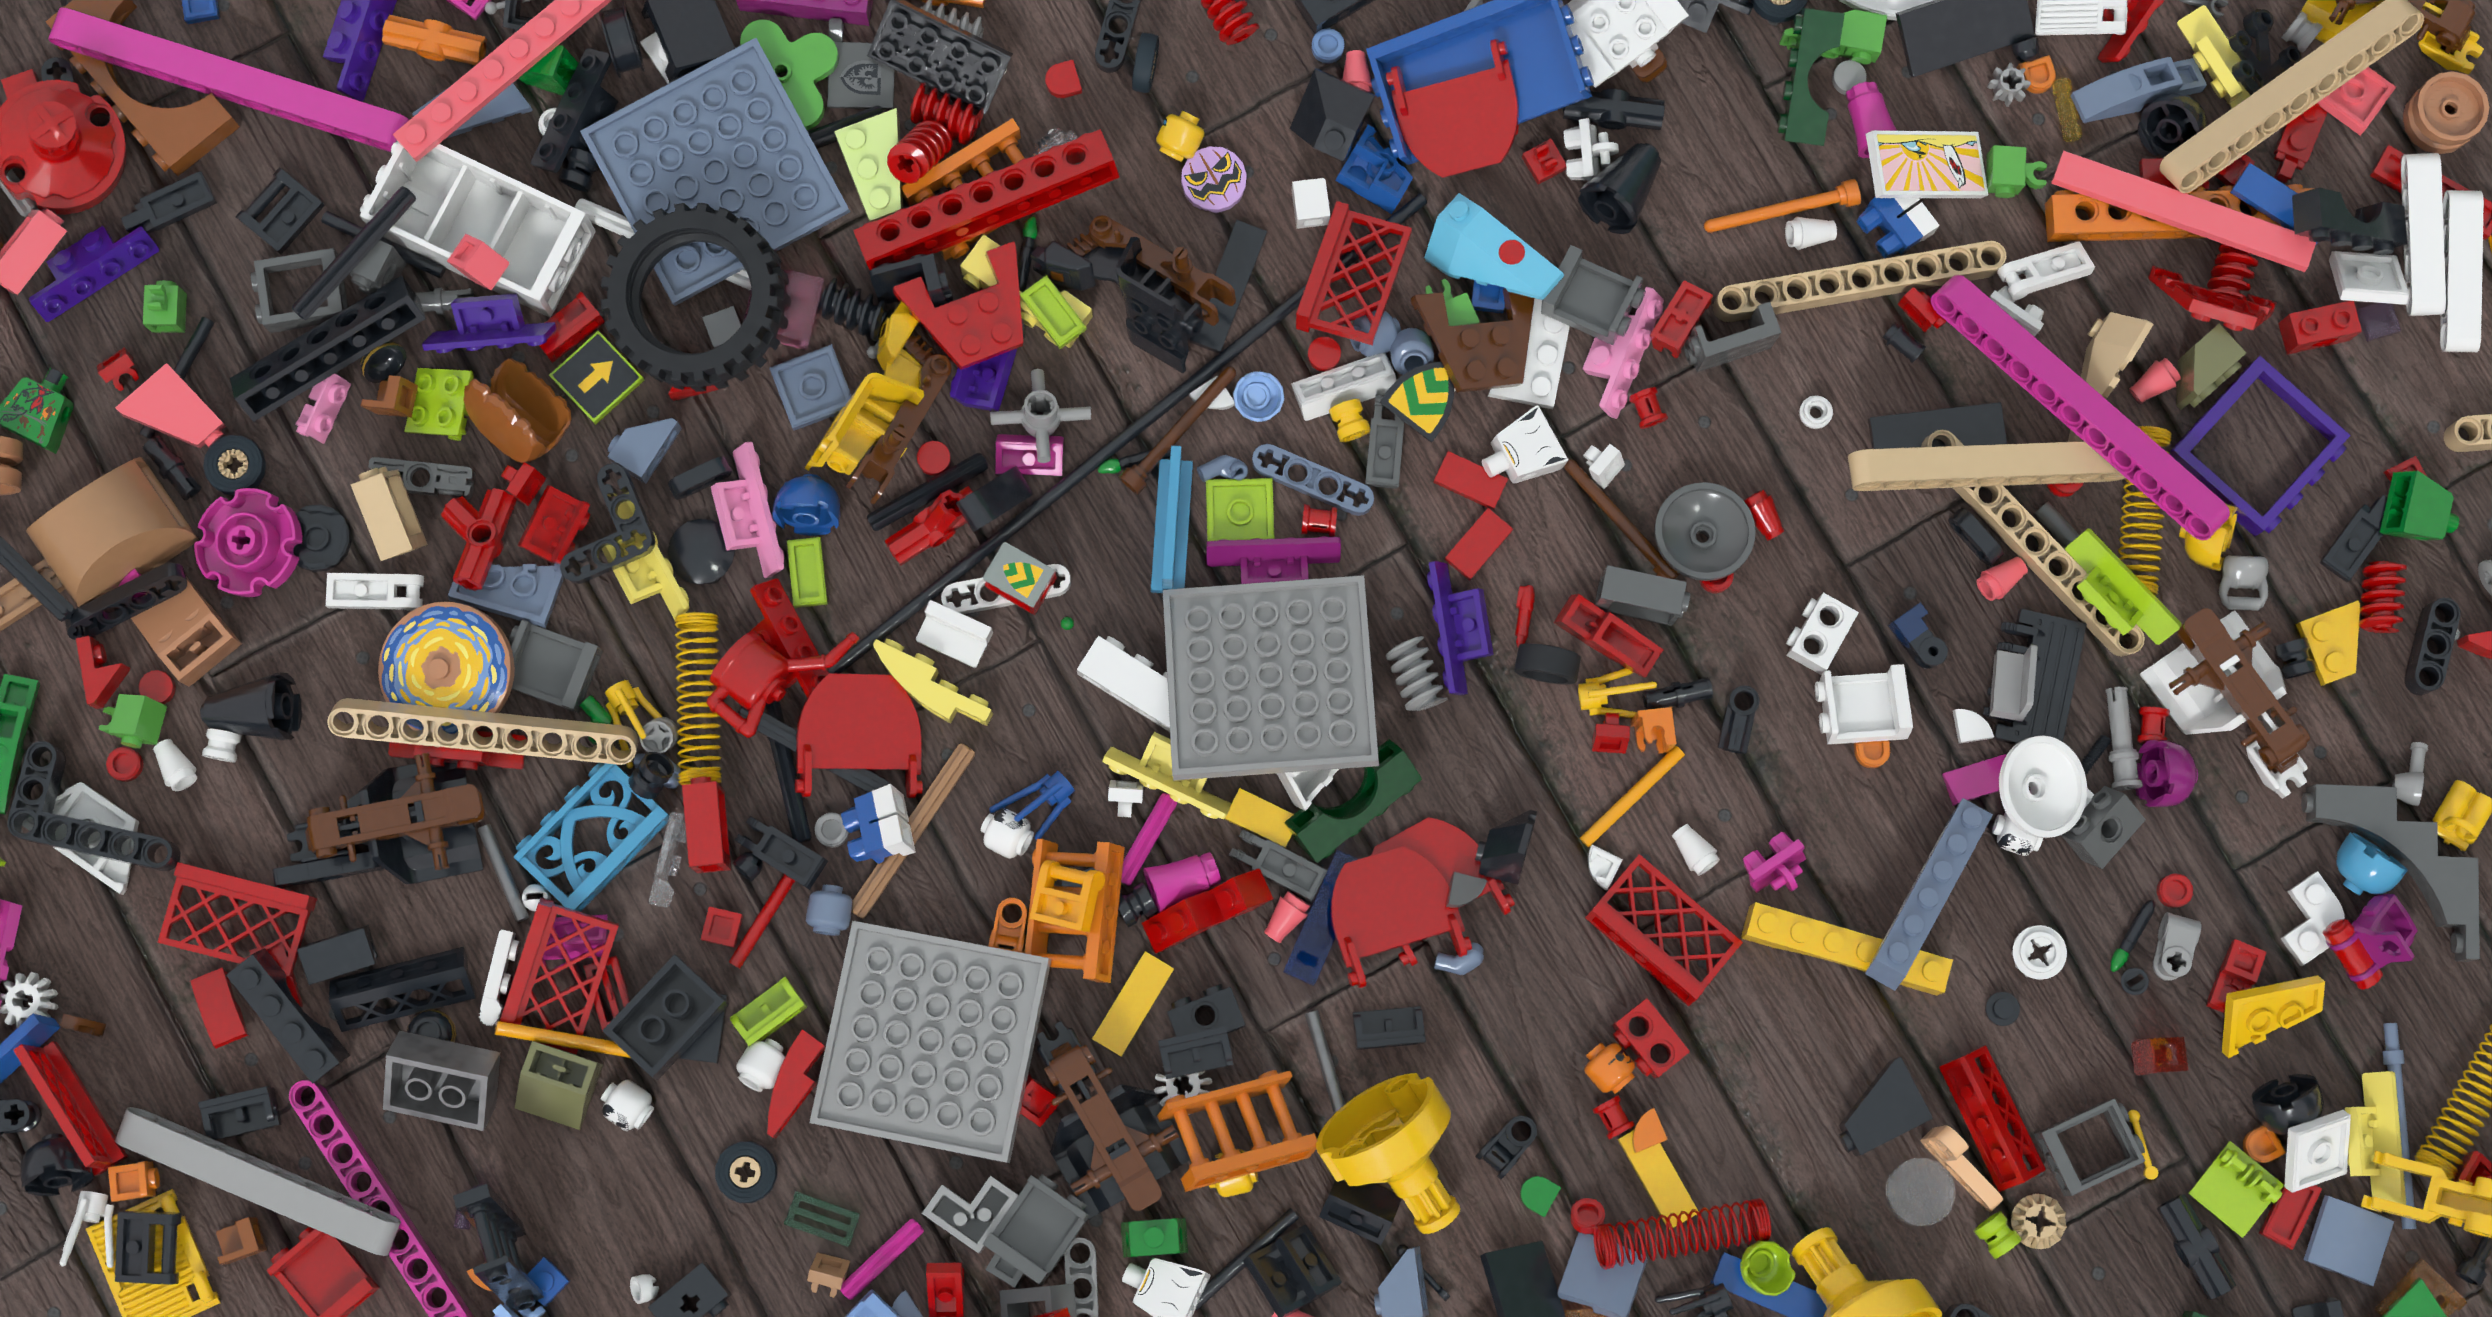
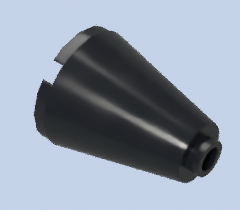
[1578,143,1661,234]
[200,673,302,741]

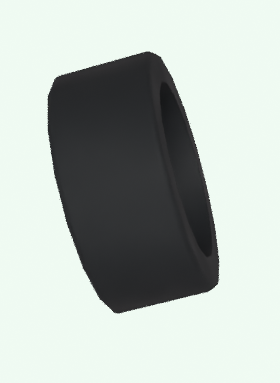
[1514,643,1581,685]

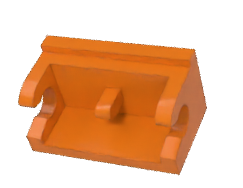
[1630,707,1677,754]

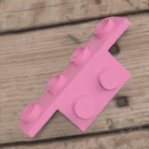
[1582,287,1664,419]
[711,442,784,578]

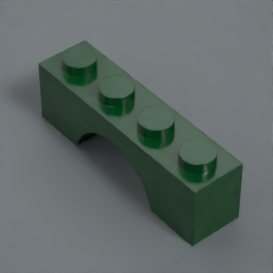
[1777,8,1845,146]
[1284,739,1422,863]

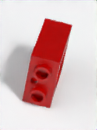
[682,777,731,874]

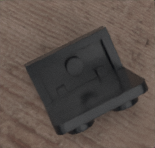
[869,253,954,308]

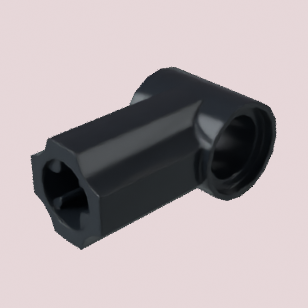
[1717,686,1760,754]

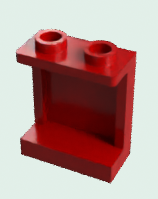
[266,1227,380,1317]

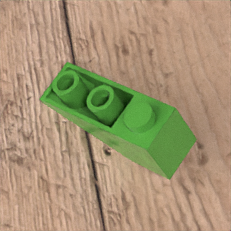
[1779,9,1887,65]

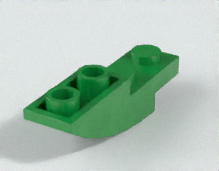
[0,674,40,815]

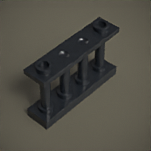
[453,1184,544,1310]

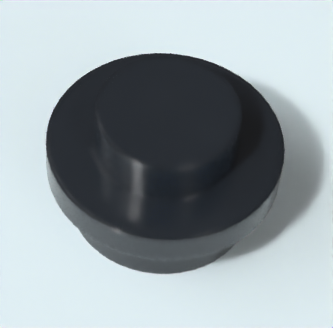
[1985,992,2020,1026]

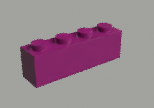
[736,0,873,26]

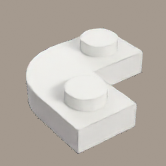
[2280,871,2345,966]

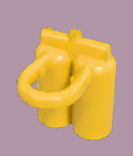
[2433,780,2492,851]

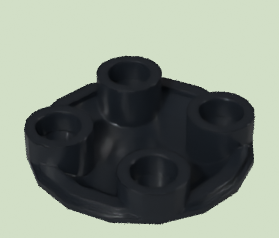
[668,518,735,585]

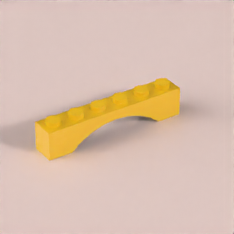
[1741,902,1953,996]

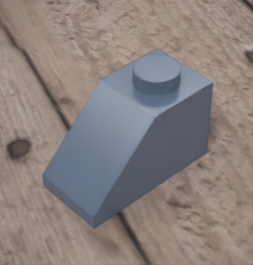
[607,418,682,484]
[1374,1246,1429,1317]

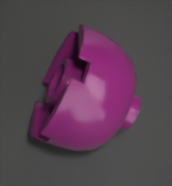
[2135,740,2198,807]

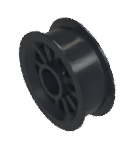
[599,1,645,79]

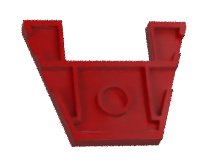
[893,241,1023,370]
[2148,266,2277,331]

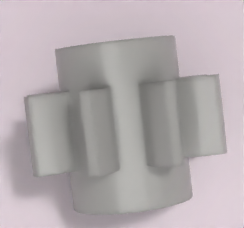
[1987,63,2031,107]

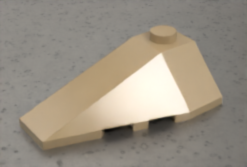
[2068,312,2153,442]

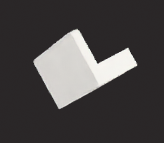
[916,600,993,668]

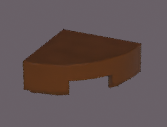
[60,1013,106,1037]

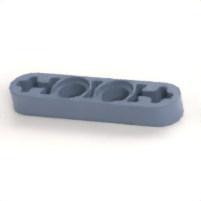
[1252,444,1374,516]

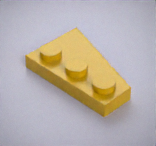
[2222,975,2325,1059]

